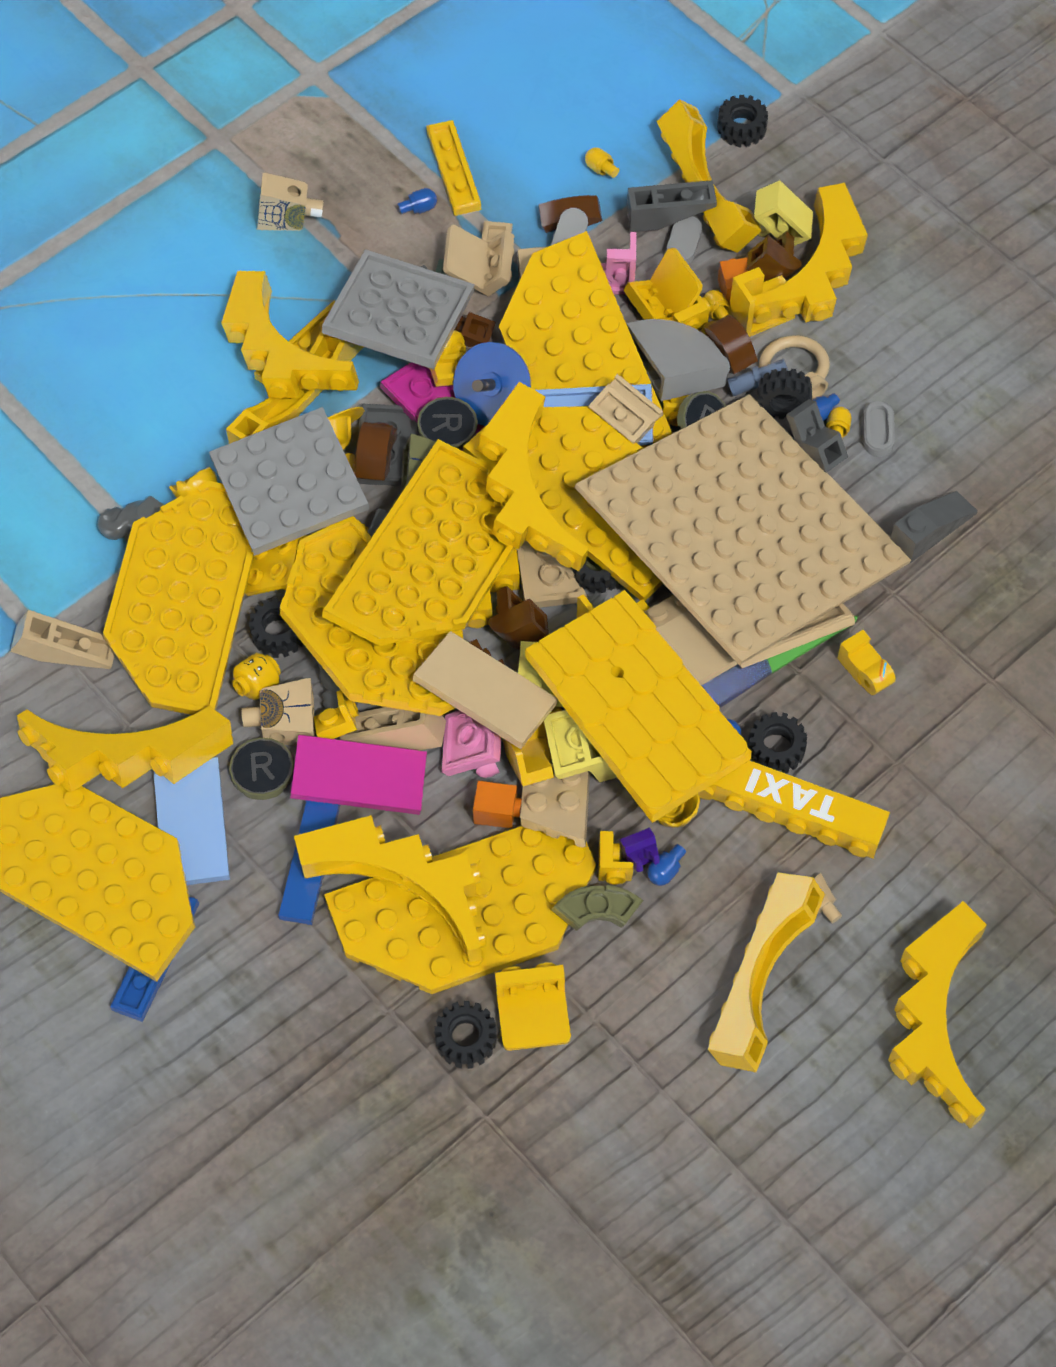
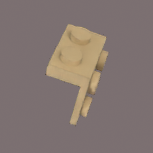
[443,225,514,296]

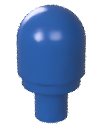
[398,188,437,214]
[813,393,840,421]
[647,844,686,886]

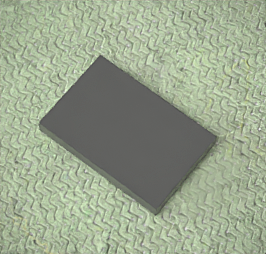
[355,403,419,486]

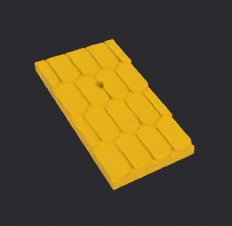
[525,590,752,823]

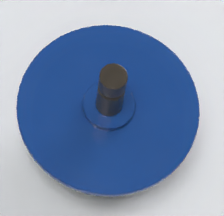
[453,342,531,426]

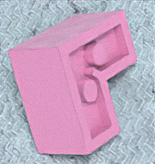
[601,232,636,295]

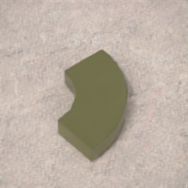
[551,885,644,931]

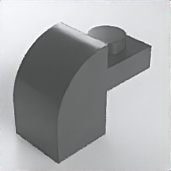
[786,399,848,473]

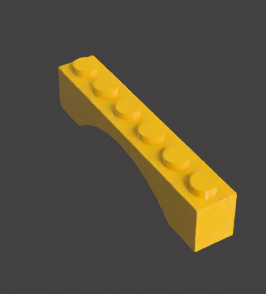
[657,99,762,253]
[226,329,363,444]
[707,872,825,1073]

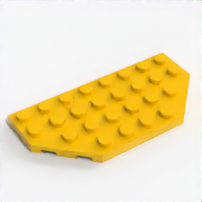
[499,231,673,448]
[463,406,663,601]
[322,439,515,646]
[103,481,254,715]
[280,516,455,716]
[0,784,195,982]
[324,826,596,994]

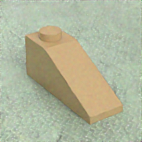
[10,610,115,669]
[340,707,446,751]

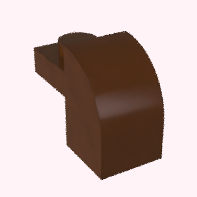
[747,231,802,282]
[700,315,758,374]
[355,422,397,481]
[488,586,549,650]

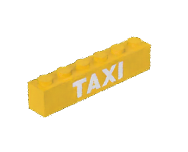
[699,760,890,859]

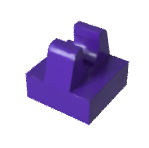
[620,828,660,872]

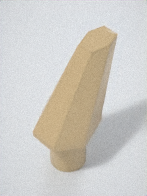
[814,873,842,924]

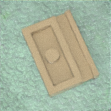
[588,374,664,444]

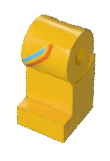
[837,630,896,695]

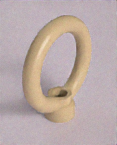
[759,335,830,400]

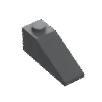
[627,180,717,232]
[890,491,978,563]

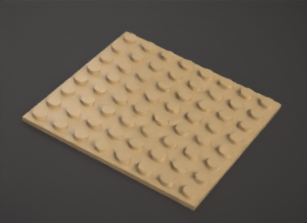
[575,394,911,665]

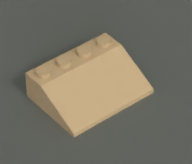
[645,595,738,686]

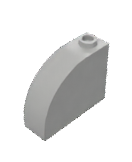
[627,319,730,401]

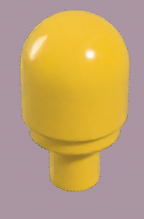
[585,147,619,178]
[703,290,730,320]
[826,406,852,437]

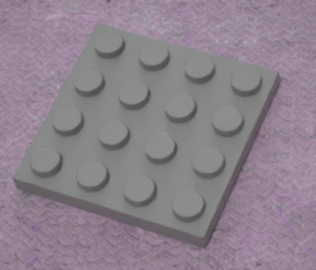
[322,249,475,369]
[209,407,369,556]

